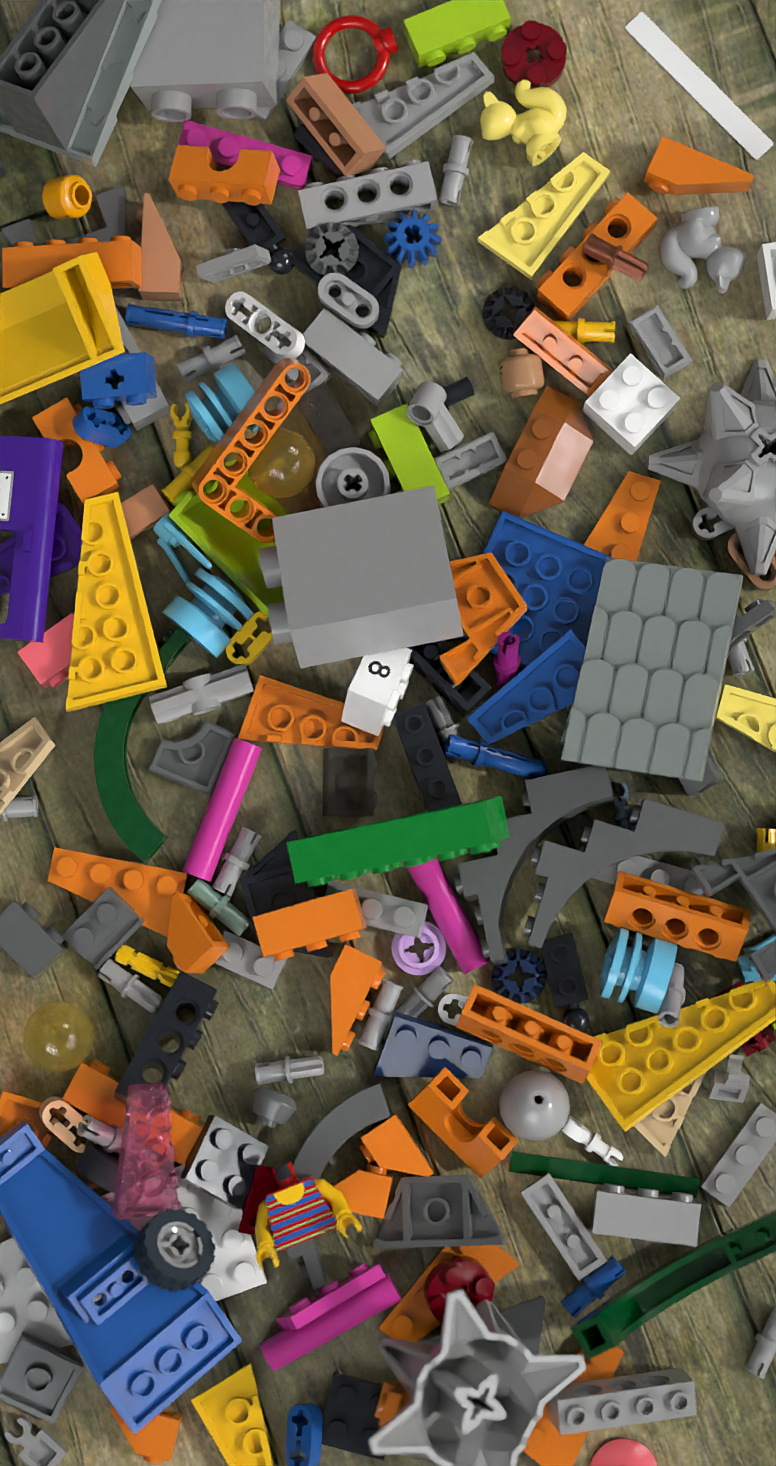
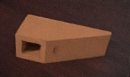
[134,193,184,302]

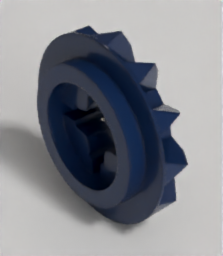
[492,949,547,1004]

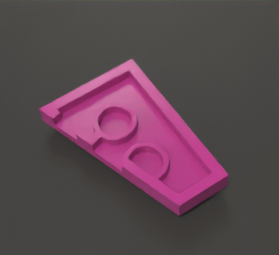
[275,1262,386,1330]

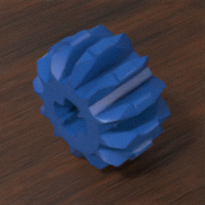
[384,209,441,269]

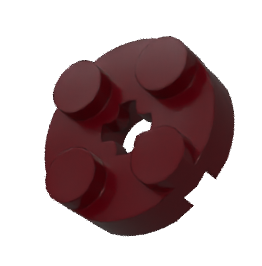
[501,20,567,89]
[423,1256,495,1323]

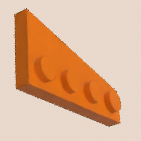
[584,471,661,561]
[238,675,386,751]
[47,847,189,937]
[379,1245,520,1342]

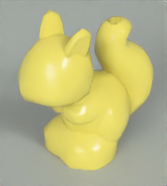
[480,80,567,166]

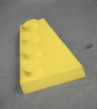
[478,152,610,280]
[715,684,776,753]

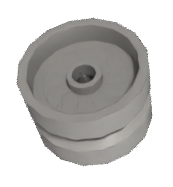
[316,447,391,508]

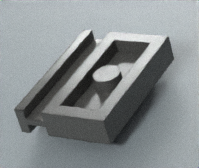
[62,886,146,970]

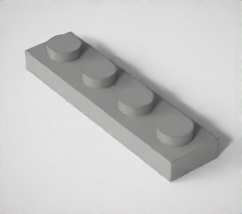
[578,845,707,897]

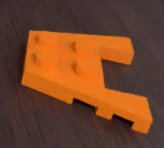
[439,552,527,686]

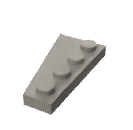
[352,52,495,159]

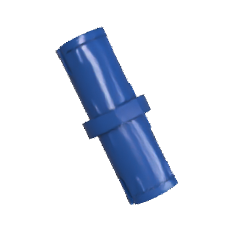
[560,1255,627,1318]

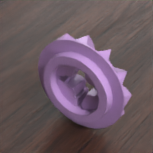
[392,921,446,975]

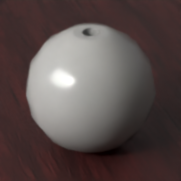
[499,1070,570,1141]

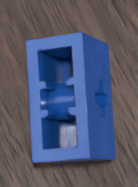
[80,352,157,409]

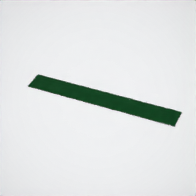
[509,1152,701,1199]

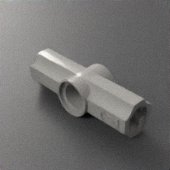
[149,664,254,725]

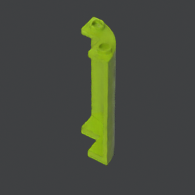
[168,459,290,618]

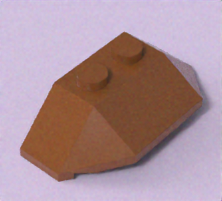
[488,386,593,519]

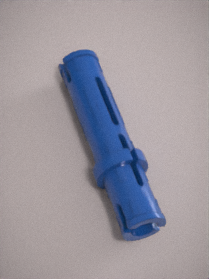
[125,304,228,340]
[443,734,546,779]

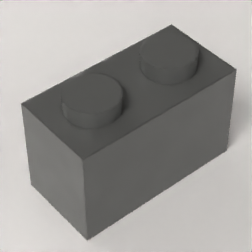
[0,901,67,979]

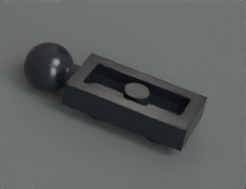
[221,201,294,275]
[540,933,590,1032]

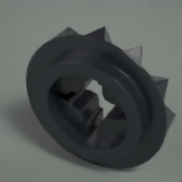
[482,286,535,340]

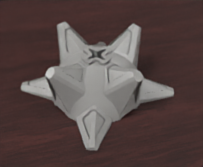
[648,359,776,575]
[369,1290,586,1466]

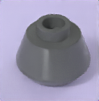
[252,1086,298,1129]

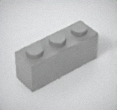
[302,307,403,408]
[590,1183,701,1246]

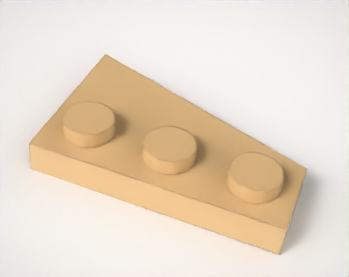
[0,717,55,815]
[634,1071,707,1158]

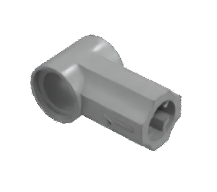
[406,381,464,451]

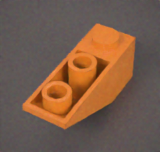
[330,944,386,1056]

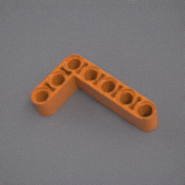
[192,358,311,543]

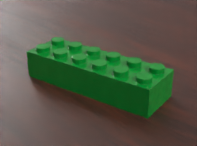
[287,796,510,887]

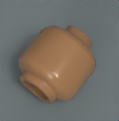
[499,348,545,398]

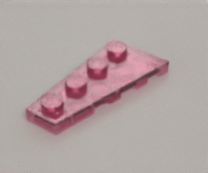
[112,1083,181,1219]

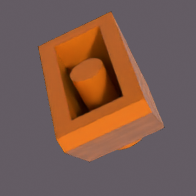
[167,893,230,974]
[359,1113,434,1177]
[332,1163,393,1219]
[110,1405,183,1464]

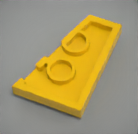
[191,1362,274,1466]

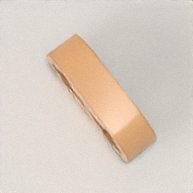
[39,1096,90,1153]

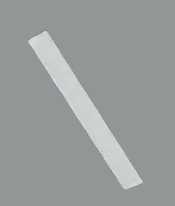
[625,12,774,160]

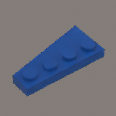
[467,629,586,745]

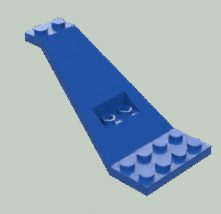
[0,1120,243,1434]

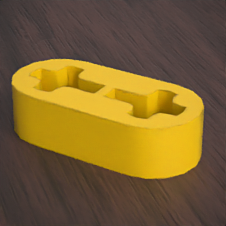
[226,611,274,666]

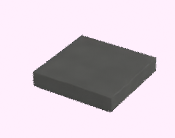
[0,1332,85,1424]

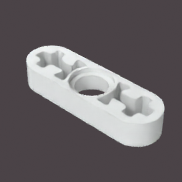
[225,292,305,358]

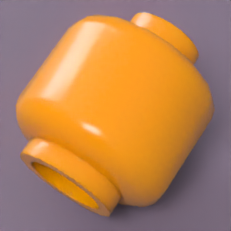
[42,174,92,220]

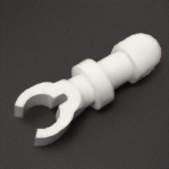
[562,1116,623,1167]

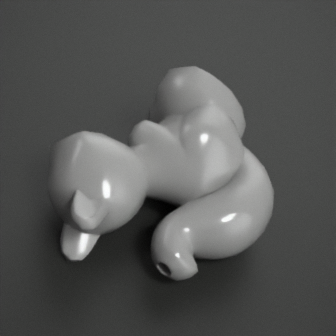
[658,207,748,294]

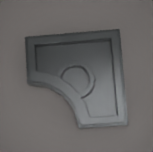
[148,720,237,796]

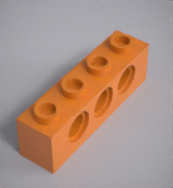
[536,192,658,321]
[604,871,751,962]
[456,984,602,1084]

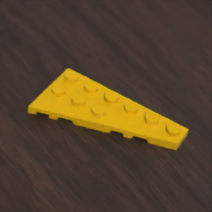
[65,492,167,712]
[586,980,776,1132]

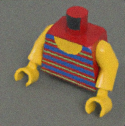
[255,1161,362,1270]

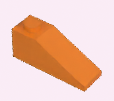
[644,136,755,195]

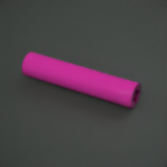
[182,738,262,882]
[407,856,491,975]
[260,1272,402,1372]

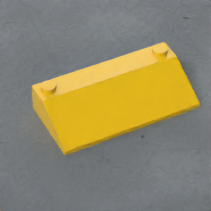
[0,252,125,405]

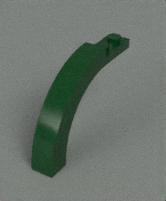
[94,627,192,863]
[571,1210,776,1359]

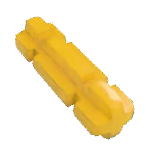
[115,945,180,987]

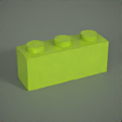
[404,0,511,68]
[367,403,450,505]

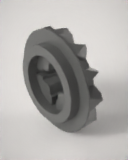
[305,222,359,276]

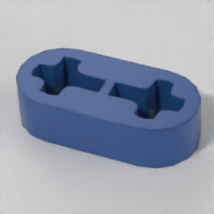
[72,406,131,448]
[285,1403,323,1466]

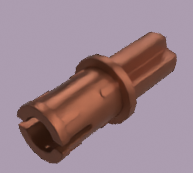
[582,233,649,281]

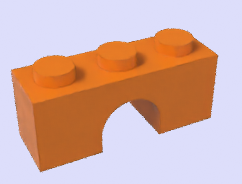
[168,145,280,205]
[32,397,122,505]
[407,1067,519,1179]

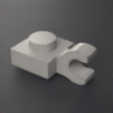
[709,1054,750,1103]

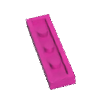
[178,120,313,190]

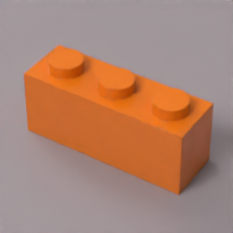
[253,888,367,961]

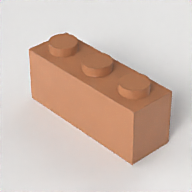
[286,73,387,176]

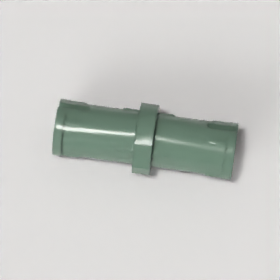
[187,878,251,936]

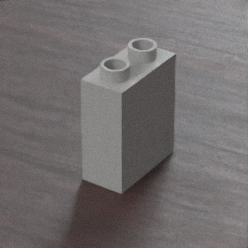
[130,0,280,122]
[259,486,464,668]

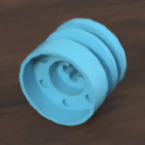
[184,362,267,445]
[162,568,254,658]
[599,927,677,1014]

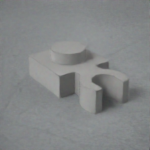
[4,1415,69,1466]

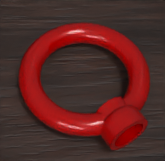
[312,15,399,94]

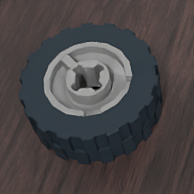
[133,1208,216,1292]

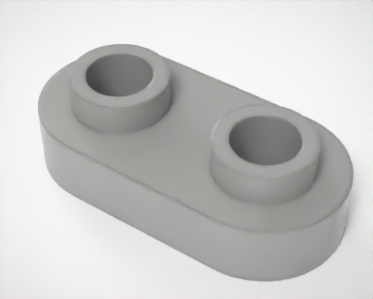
[318,273,379,328]

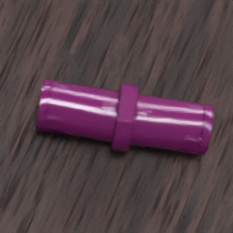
[494,632,521,690]

